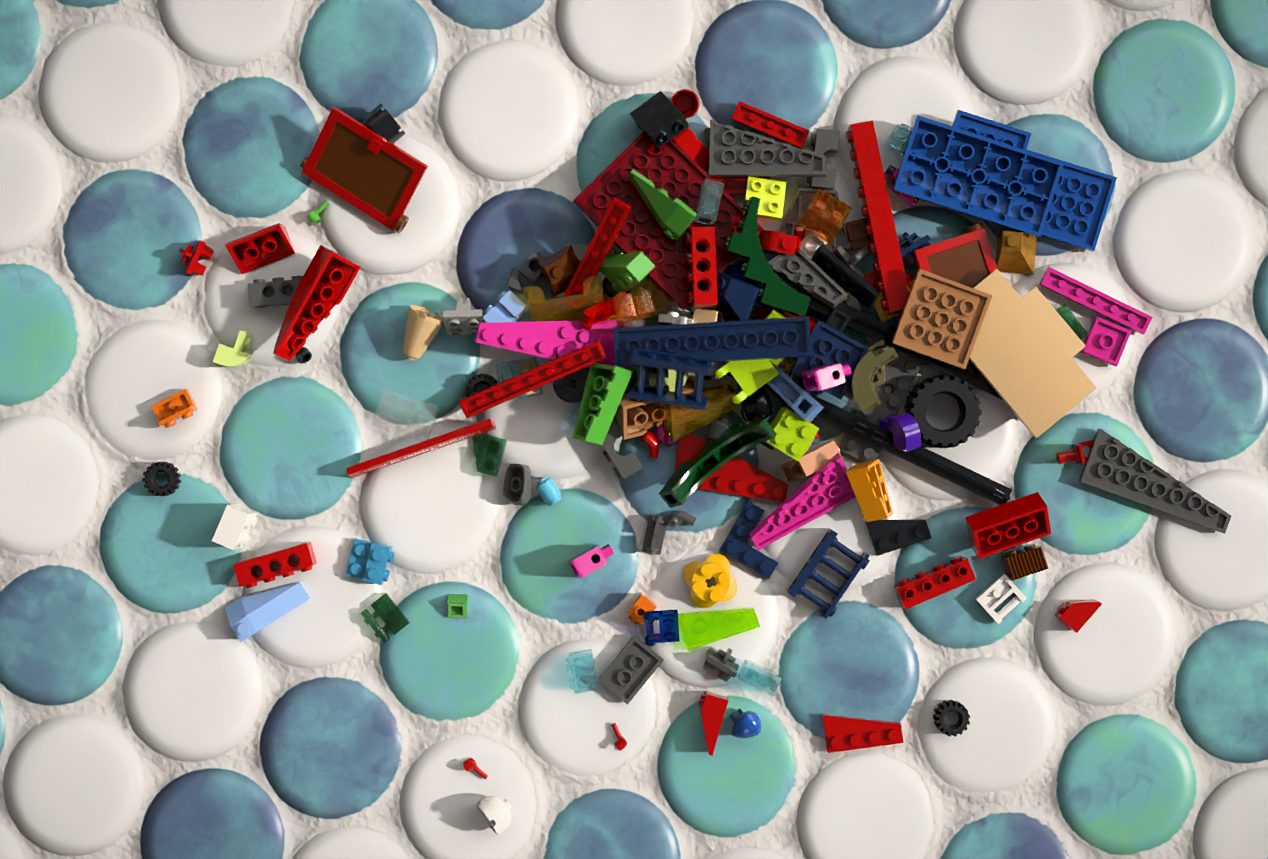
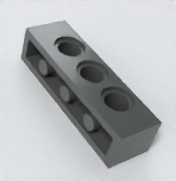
[248,276,303,308]

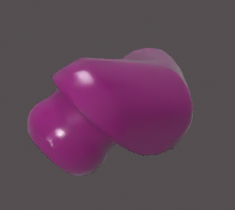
[655,421,676,446]

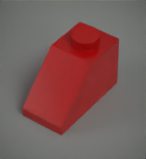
[1055,599,1102,633]

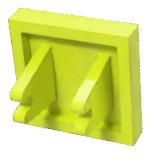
[743,177,786,221]

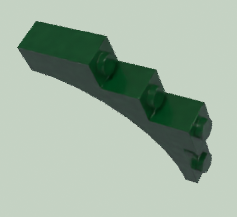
[724,196,811,316]
[659,419,776,508]

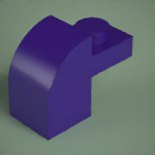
[880,413,921,452]

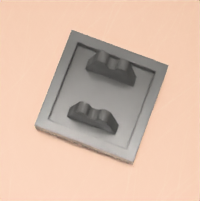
[443,298,485,336]

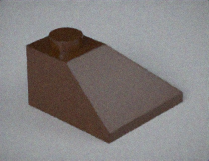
[537,245,580,297]

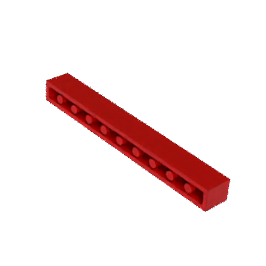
[846,120,909,315]

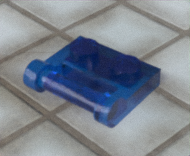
[643,609,679,646]

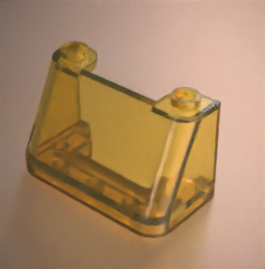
[523,275,605,322]

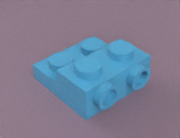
[345,538,394,585]

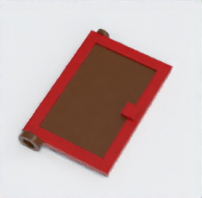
[300,107,428,234]
[913,223,997,288]

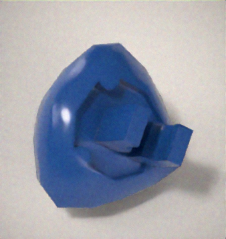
[730,709,762,738]

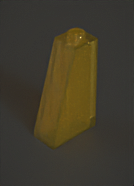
[665,384,738,441]

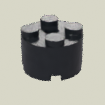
[362,103,406,144]
[553,368,588,403]

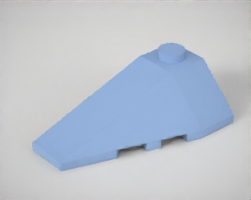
[225,582,310,642]

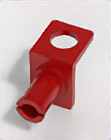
[1056,440,1093,465]

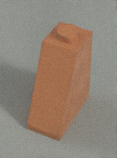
[781,441,842,482]

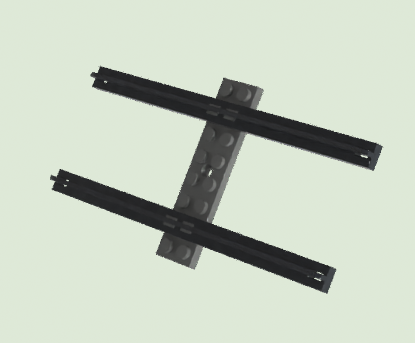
[727,274,1012,505]

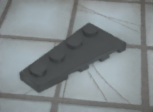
[768,249,848,308]

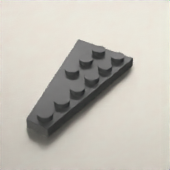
[709,119,826,177]

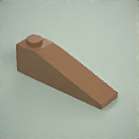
[615,388,694,440]

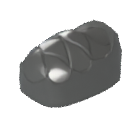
[503,464,532,505]

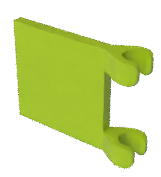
[714,359,779,404]

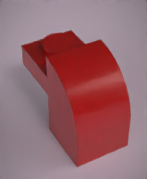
[759,230,798,256]

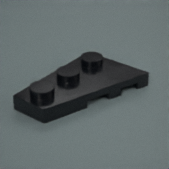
[864,519,932,556]

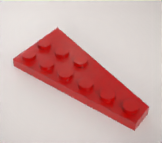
[674,428,789,503]

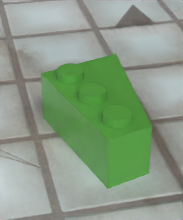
[599,252,655,295]

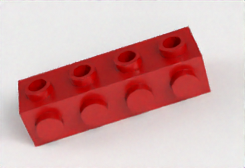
[894,556,977,610]

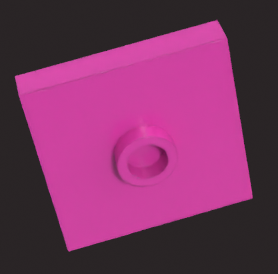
[1080,316,1132,367]

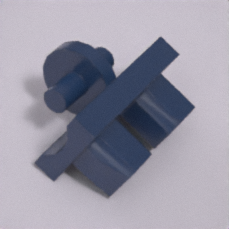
[899,232,931,266]

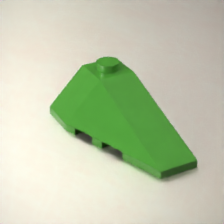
[629,169,697,240]

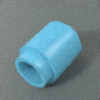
[535,476,562,506]

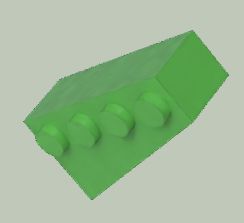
[573,363,633,445]

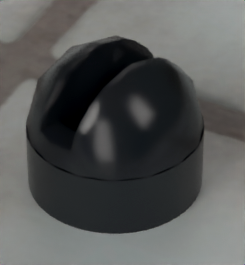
[295,347,312,364]

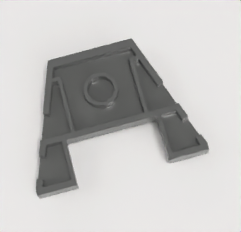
[779,187,851,250]

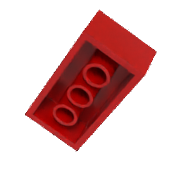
[965,492,1051,559]

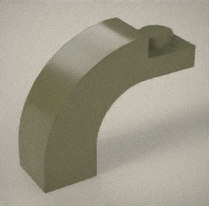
[852,347,898,413]

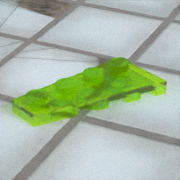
[675,608,760,651]

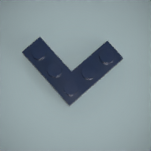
[719,501,778,579]

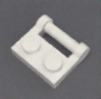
[975,573,1027,624]

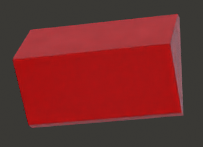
[225,223,295,274]

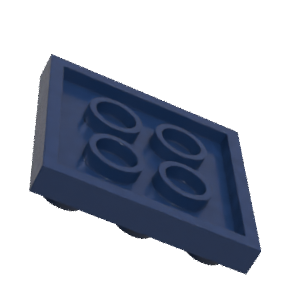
[790,320,869,400]

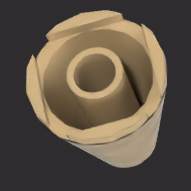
[402,305,444,361]

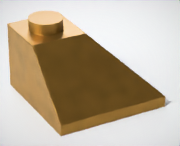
[996,231,1037,274]

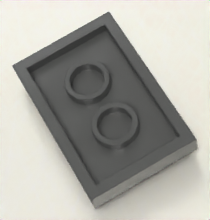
[598,635,664,705]

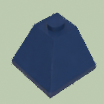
[717,271,760,321]

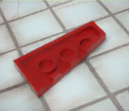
[822,714,904,753]

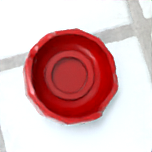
[671,89,700,119]

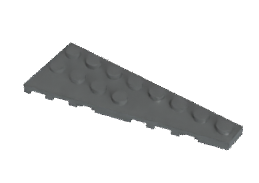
[1079,429,1231,534]

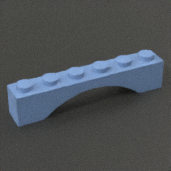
[767,361,823,422]

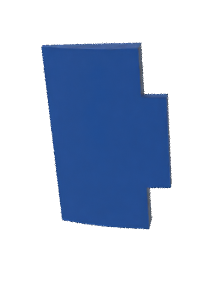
[893,110,1064,237]

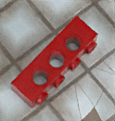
[686,227,718,308]
[233,542,317,588]

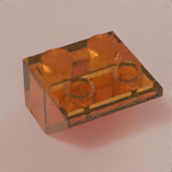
[798,188,852,244]

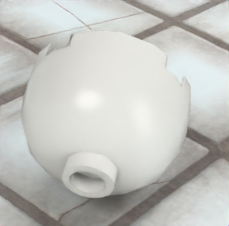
[476,796,512,836]

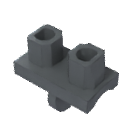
[703,648,739,682]

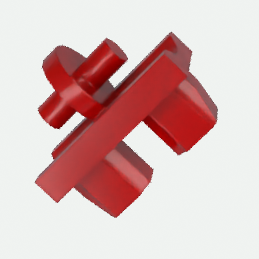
[178,240,214,276]

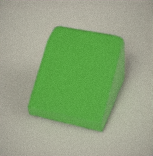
[447,594,468,618]

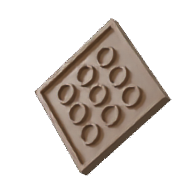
[891,269,992,369]

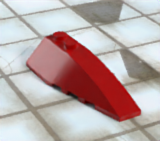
[273,245,361,361]

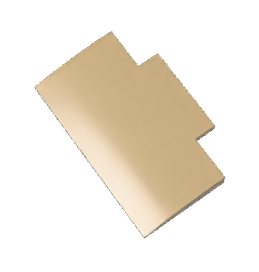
[969,269,1096,438]

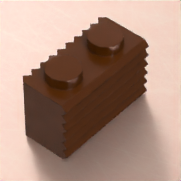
[1002,543,1049,580]

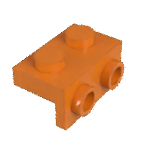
[151,389,197,428]

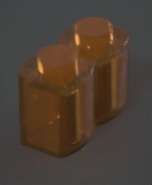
[611,288,656,324]

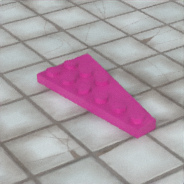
[749,453,856,550]

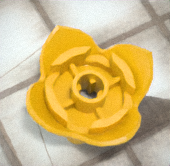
[683,554,737,608]

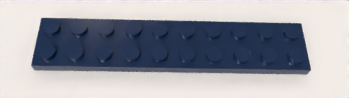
[613,317,811,368]

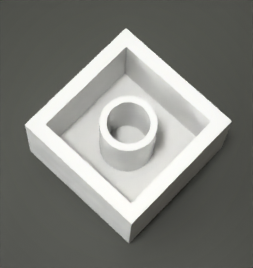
[212,503,258,550]

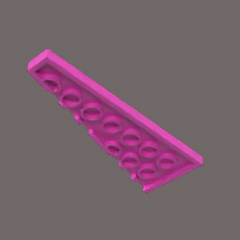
[474,319,634,369]

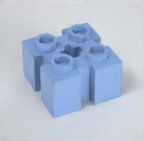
[483,290,529,323]

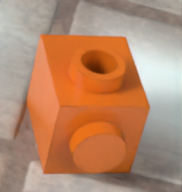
[627,593,657,625]

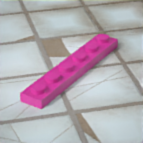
[1039,267,1153,335]

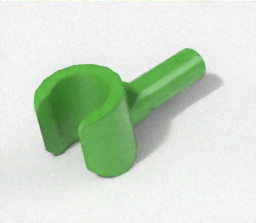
[308,200,329,225]

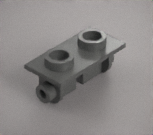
[642,514,668,555]

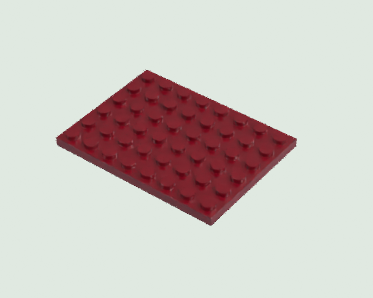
[573,131,764,311]

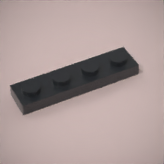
[811,245,881,309]

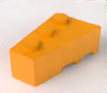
[846,459,893,522]

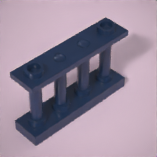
[628,348,712,410]
[787,528,870,619]

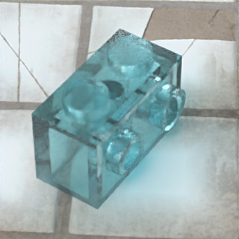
[566,649,598,694]

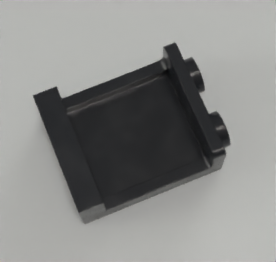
[630,91,689,149]

